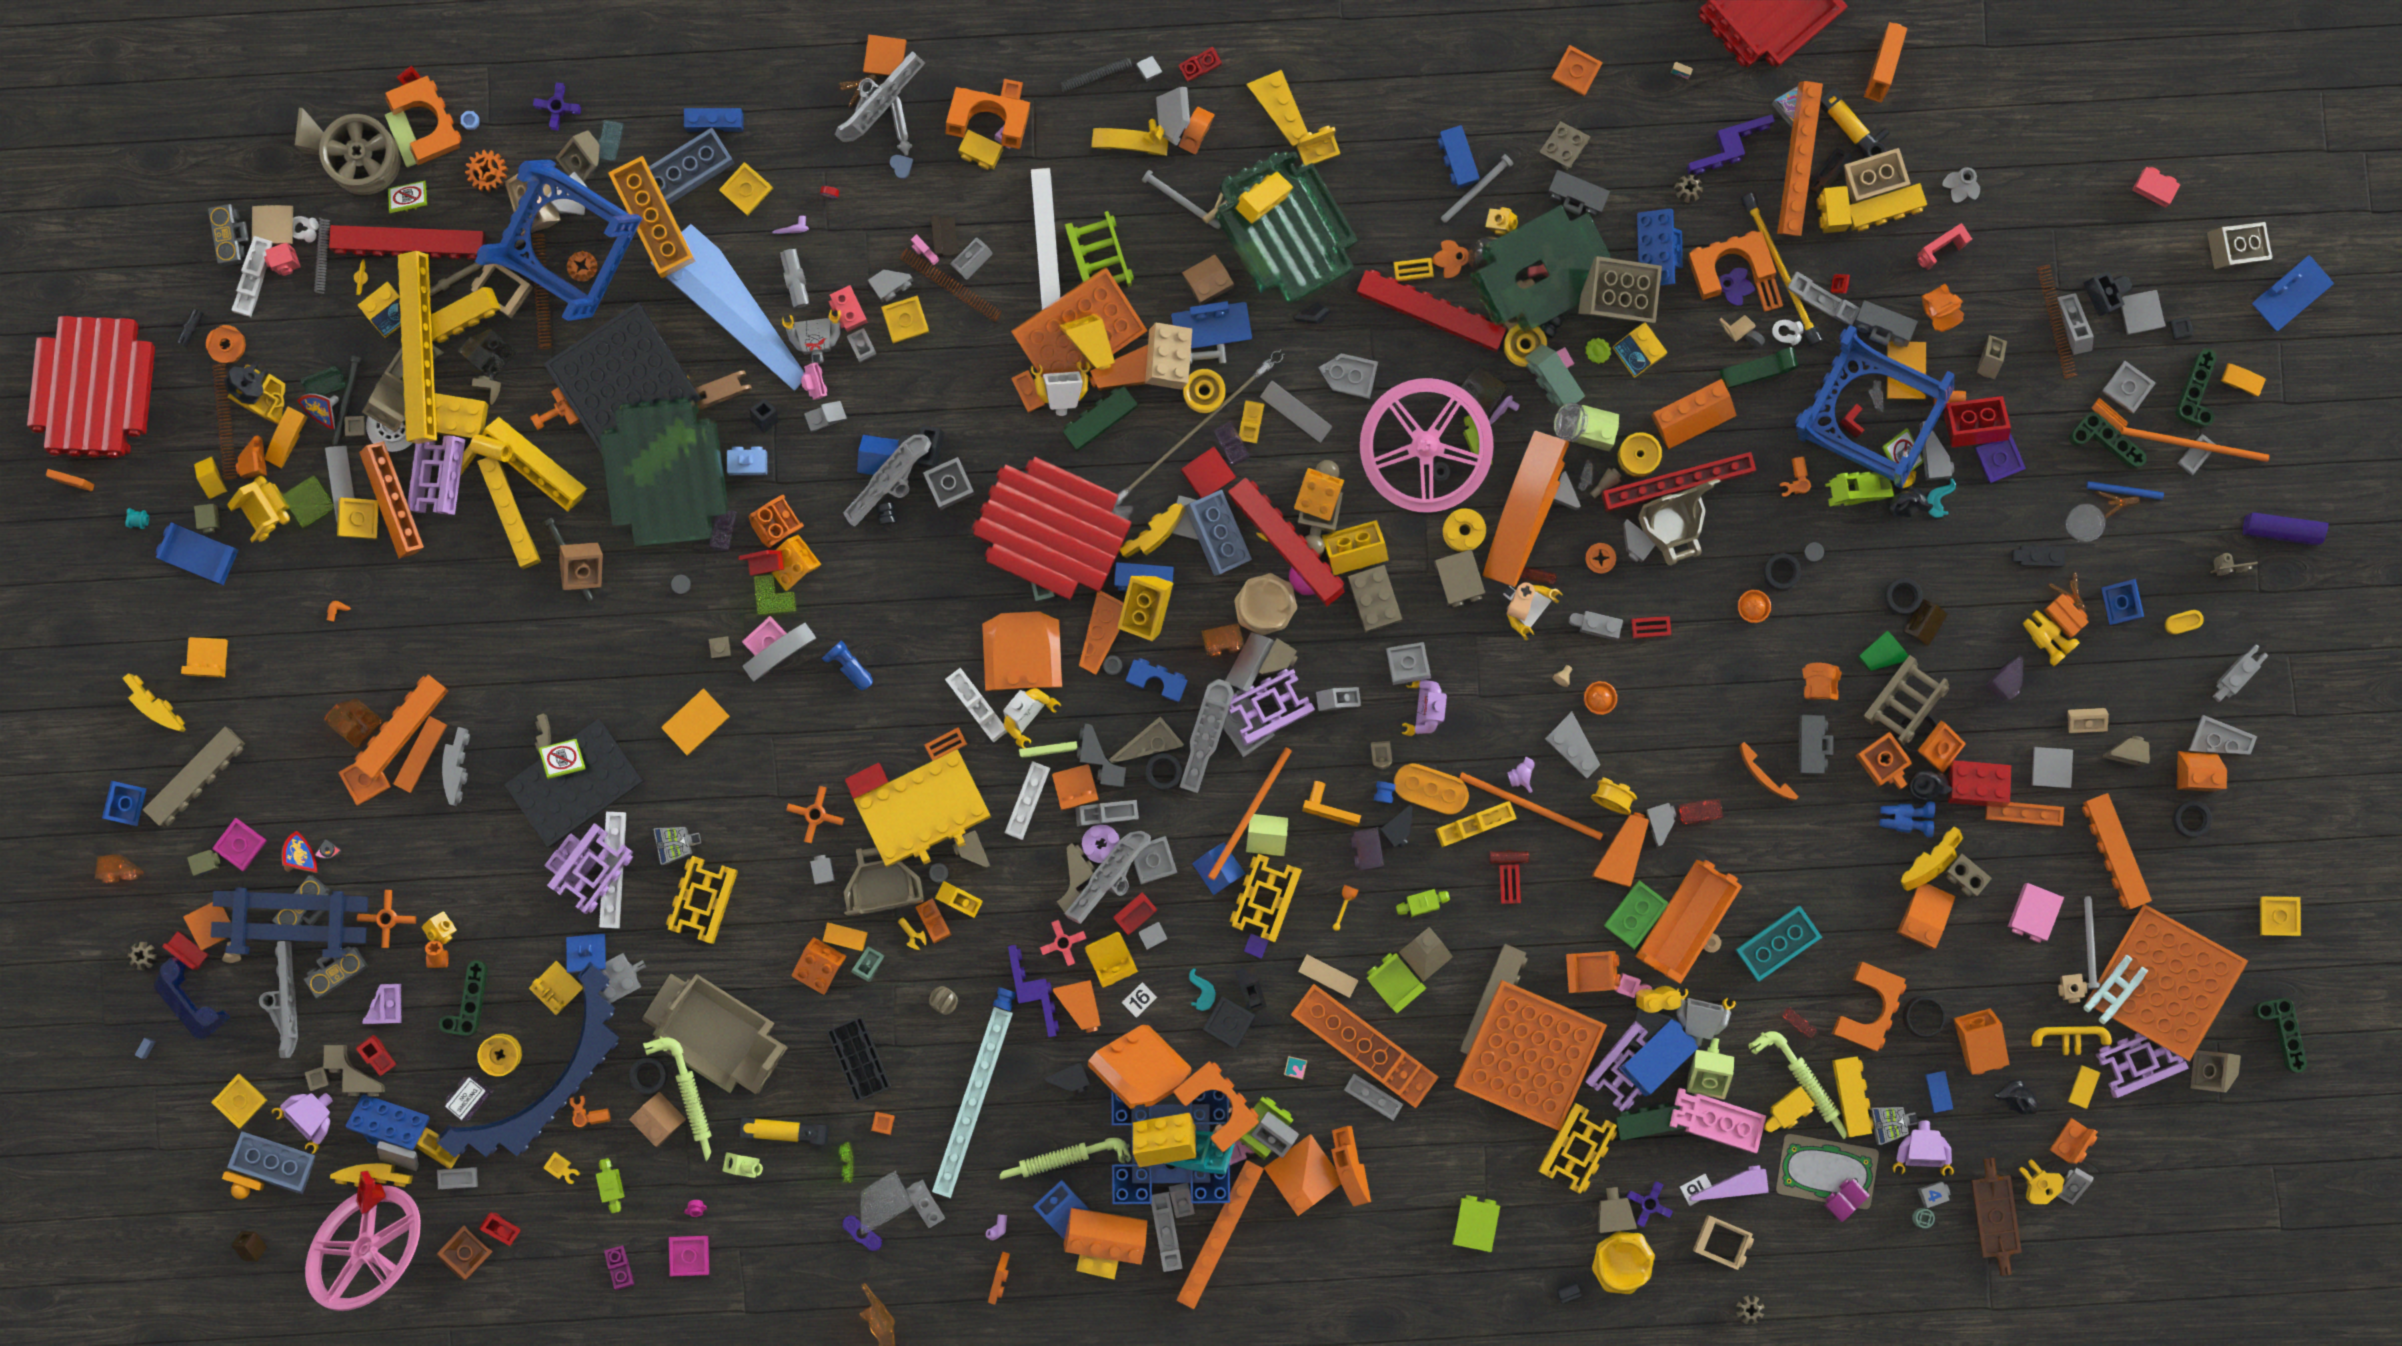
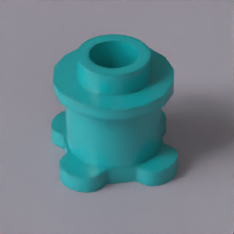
[125,508,149,529]

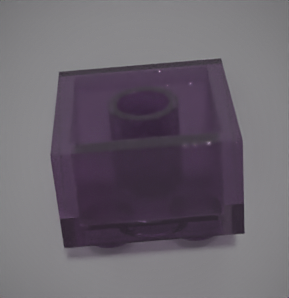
[1985,655,2023,701]
[1350,827,1384,871]

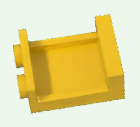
[227,482,280,542]

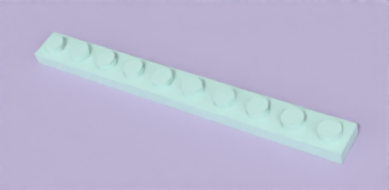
[932,1007,1013,1198]

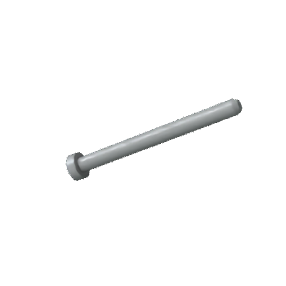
[1441,154,1514,223]
[1142,170,1222,229]
[2084,896,2100,989]

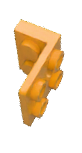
[1294,468,1344,521]
[771,535,821,591]
[181,637,228,678]

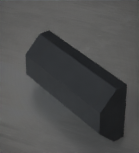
[826,1016,892,1103]

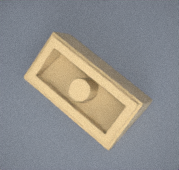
[2067,708,2109,733]

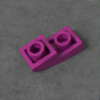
[604,1245,634,1290]

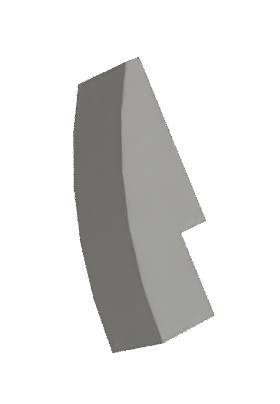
[1075,800,1139,827]

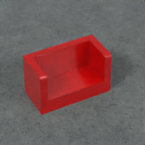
[1113,892,1157,936]

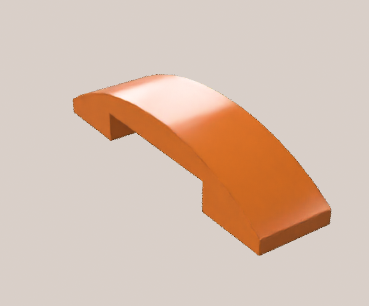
[1739,742,1799,801]

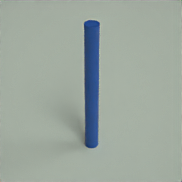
[2086,481,2164,500]

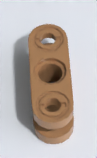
[695,371,752,409]

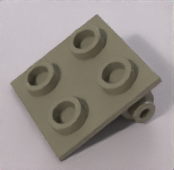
[1540,121,1590,170]
[2210,553,2258,576]

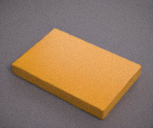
[1887,341,1926,400]
[661,688,730,756]

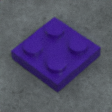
[1975,434,2026,484]

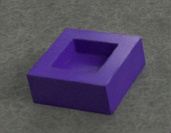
[1244,934,1269,959]

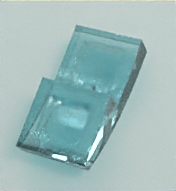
[598,120,624,161]

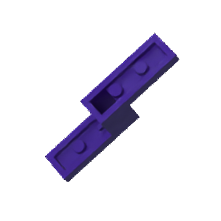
[1687,115,1775,175]
[1008,945,1059,1037]

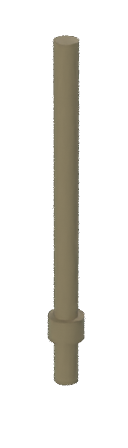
[430,235,525,296]

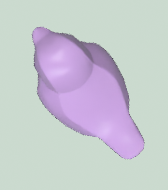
[1507,757,1535,793]

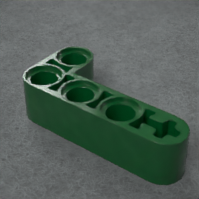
[1719,347,1799,389]
[2175,349,2216,428]
[2069,412,2146,469]
[439,960,488,1036]
[2253,998,2307,1073]

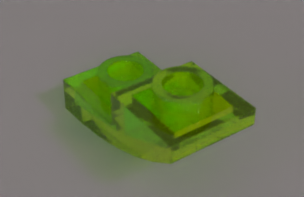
[838,1141,854,1183]

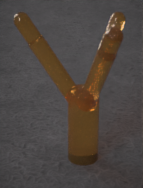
[839,74,877,107]
[2095,490,2140,518]
[2049,572,2087,611]

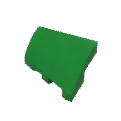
[1857,631,1909,671]

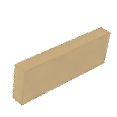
[1298,954,1358,998]

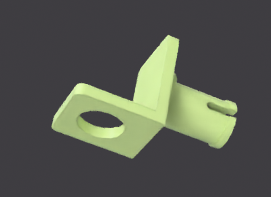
[723,1152,763,1178]

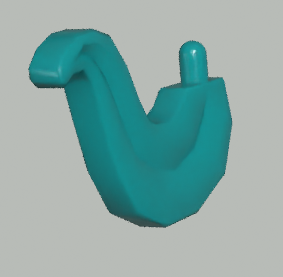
[1926,478,1956,518]
[1189,968,1216,1011]

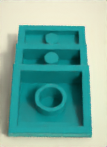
[1165,1131,1235,1174]

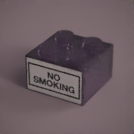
[444,1076,493,1121]

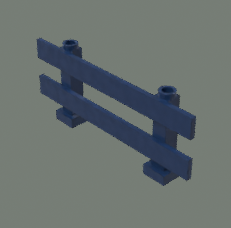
[211,888,369,958]

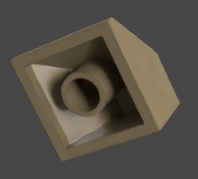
[295,108,324,155]
[556,130,600,182]
[1258,638,1298,677]
[2103,736,2150,766]
[1399,927,1453,982]
[2190,1050,2241,1092]

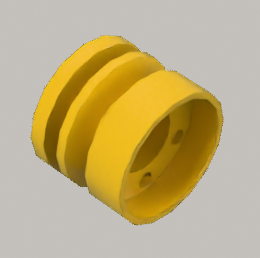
[477,1033,522,1076]

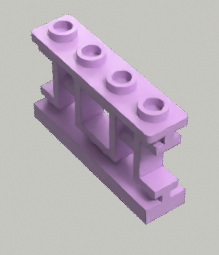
[407,436,465,515]
[1228,669,1315,746]
[547,823,633,914]
[1586,1021,1648,1112]
[2095,1033,2189,1098]

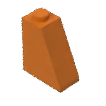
[1053,980,1101,1033]

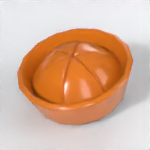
[1738,590,1771,623]
[1584,681,1617,715]

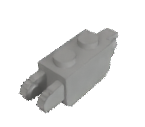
[2212,645,2268,702]

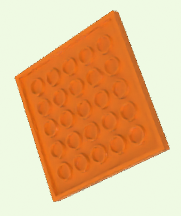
[2086,904,2248,1062]
[1454,980,1607,1131]

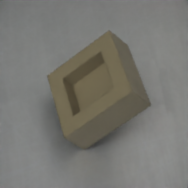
[345,416,366,437]
[709,636,731,659]
[305,1067,330,1091]

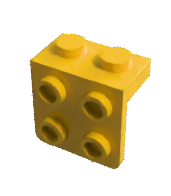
[1297,126,1340,168]
[1085,932,1138,988]

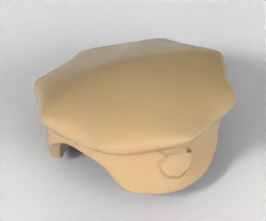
[1234,573,1297,636]

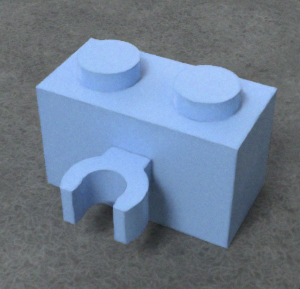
[727,447,767,475]

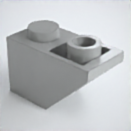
[868,270,913,302]

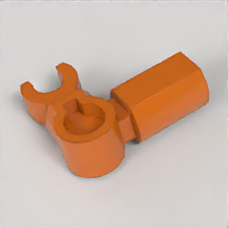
[1779,457,1811,497]
[570,1096,611,1127]

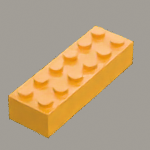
[608,156,696,278]

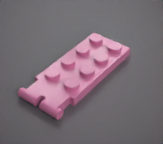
[1669,1088,1766,1153]

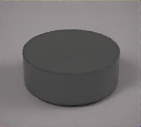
[1745,330,1765,348]
[1804,542,1824,562]
[671,575,691,594]
[1103,656,1122,675]
[929,863,949,883]

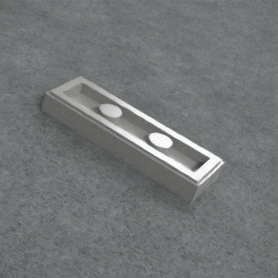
[1344,1074,1403,1121]

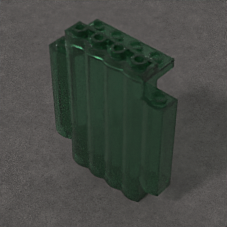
[1215,151,1358,305]
[599,397,729,546]

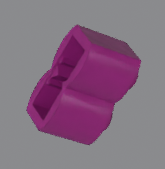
[1824,1178,1870,1222]

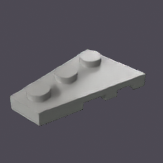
[1545,711,1600,779]
[2188,715,2257,755]

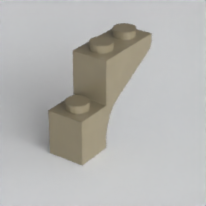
[1057,843,1096,912]
[323,1045,385,1096]

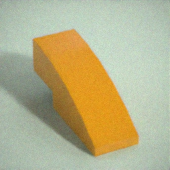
[265,406,308,468]

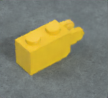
[1764,1086,1815,1132]

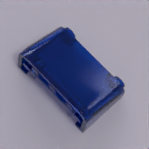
[154,958,230,1039]

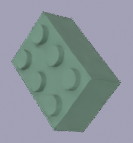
[1525,344,1585,410]

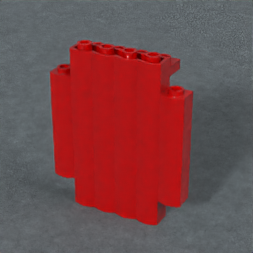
[1698,0,1848,68]
[27,316,155,458]
[972,457,1132,601]

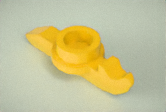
[354,259,368,295]

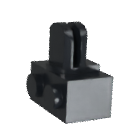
[2083,270,2132,317]
[898,425,945,469]

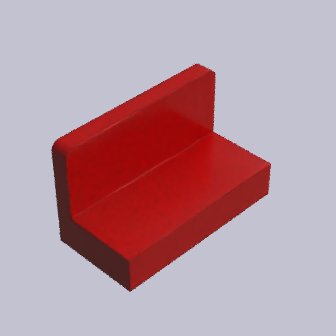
[1839,404,1864,438]
[739,550,784,576]
[845,763,889,799]
[162,931,210,970]

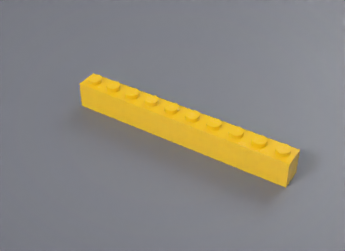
[398,251,437,444]

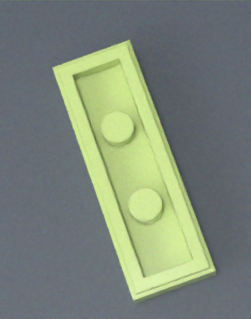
[385,111,417,168]
[1019,741,1078,758]

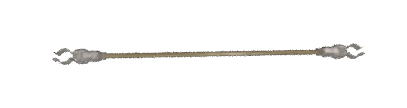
[1115,349,1284,507]

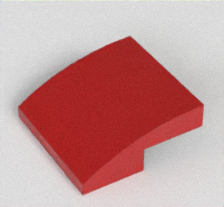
[1181,447,1236,498]

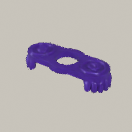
[842,1215,882,1251]

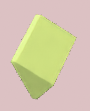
[1246,814,1288,856]

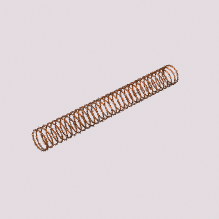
[531,234,552,349]
[900,248,1002,322]
[2037,265,2078,379]
[212,364,237,479]

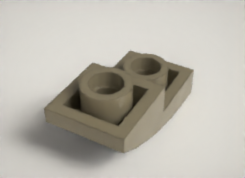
[535,713,551,753]

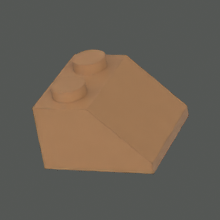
[1182,255,1234,306]
[559,543,603,590]
[629,1092,686,1147]

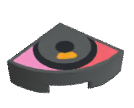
[315,839,342,859]

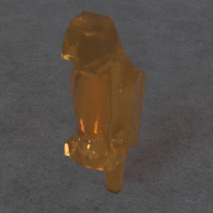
[859,1283,895,1346]

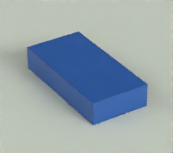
[1925,1071,1953,1113]

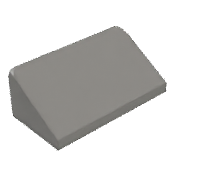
[950,237,993,280]

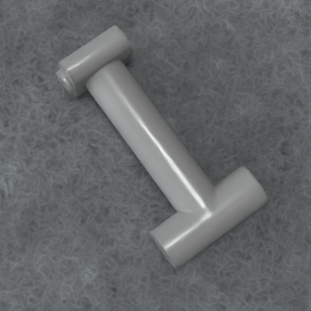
[1190,344,1226,364]

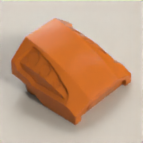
[749,495,804,548]

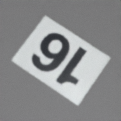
[1122,982,1157,1018]
[1680,1174,1712,1206]

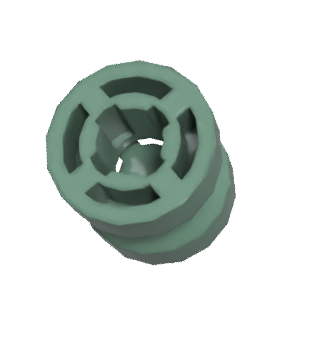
[1912,1208,1935,1228]

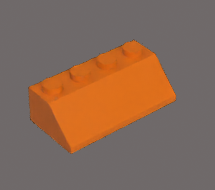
[1651,379,1737,450]
[1063,1208,1147,1264]

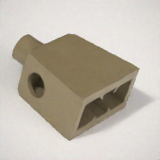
[1598,1187,1637,1233]

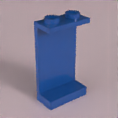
[156,522,239,585]
[1619,1019,1699,1097]

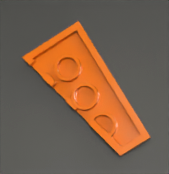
[1079,591,1124,675]

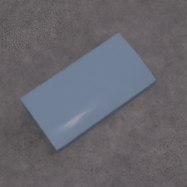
[1184,489,1252,576]
[227,1131,315,1195]

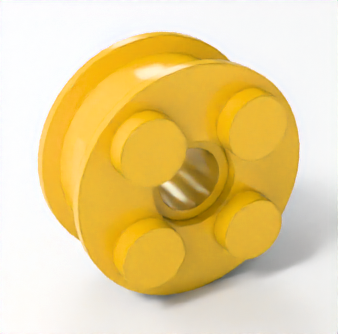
[1504,323,1547,367]
[1183,369,1225,413]
[1443,509,1486,552]
[1591,778,1637,815]

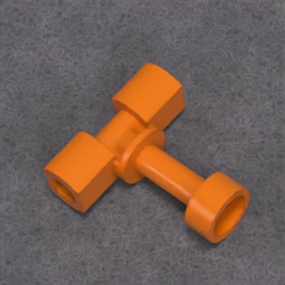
[531,387,580,430]

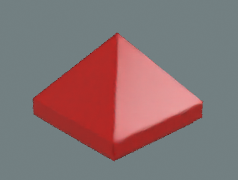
[397,65,421,85]
[1830,274,1850,293]

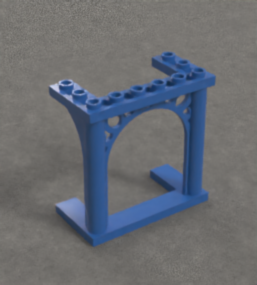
[475,159,642,321]
[1795,325,1954,489]

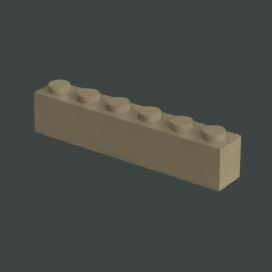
[143,727,245,827]
[1459,944,1528,1055]

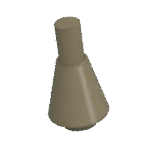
[1590,467,1621,498]

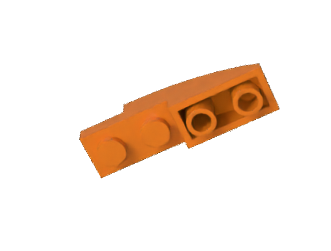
[1331,1126,1371,1207]

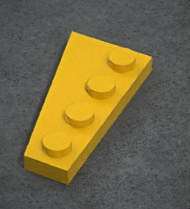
[1246,70,1308,147]

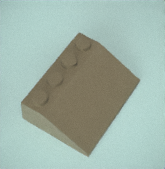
[1579,256,1662,323]

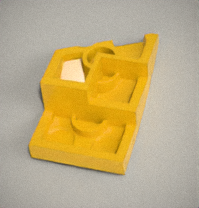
[227,365,285,424]

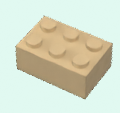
[1145,323,1192,390]

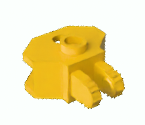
[2019,1159,2064,1204]

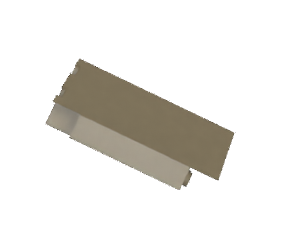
[642,974,788,1094]

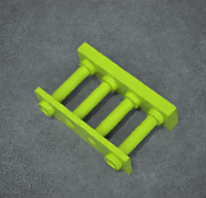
[1065,211,1134,287]

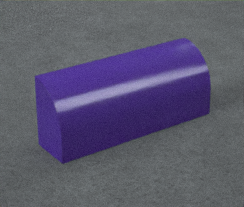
[2243,512,2329,546]

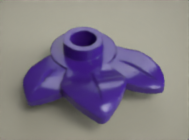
[1719,268,1755,306]

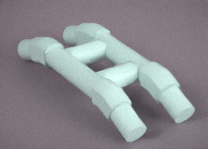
[2083,955,2148,1024]

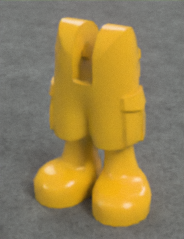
[2023,610,2080,667]

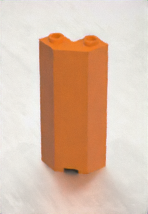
[1635,860,1742,984]

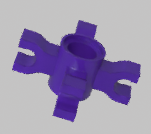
[533,82,581,131]
[1626,1181,1673,1227]

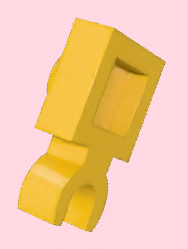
[544,1152,580,1184]

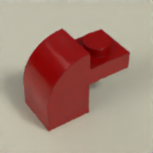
[356,1035,396,1076]

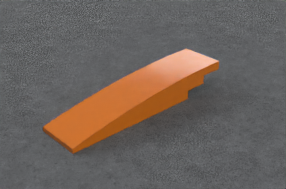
[1482,431,1569,587]
[1291,984,1439,1108]

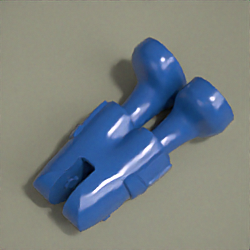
[822,640,873,691]
[1879,801,1935,837]

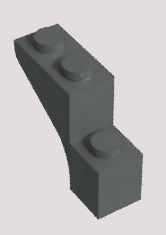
[1077,724,1126,788]

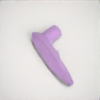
[773,216,809,234]
[1489,396,1520,425]

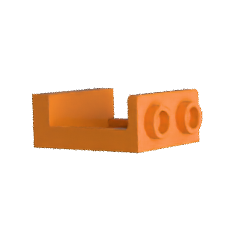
[1566,951,1621,993]

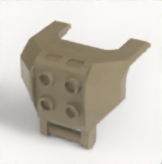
[1638,479,1721,565]
[844,847,924,916]

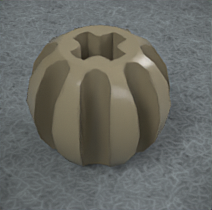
[1675,174,1703,203]
[127,942,157,970]
[929,986,958,1015]
[1736,1295,1765,1325]

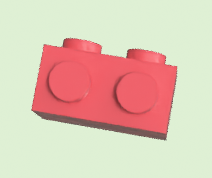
[2132,167,2180,208]
[264,242,301,276]
[828,285,868,332]

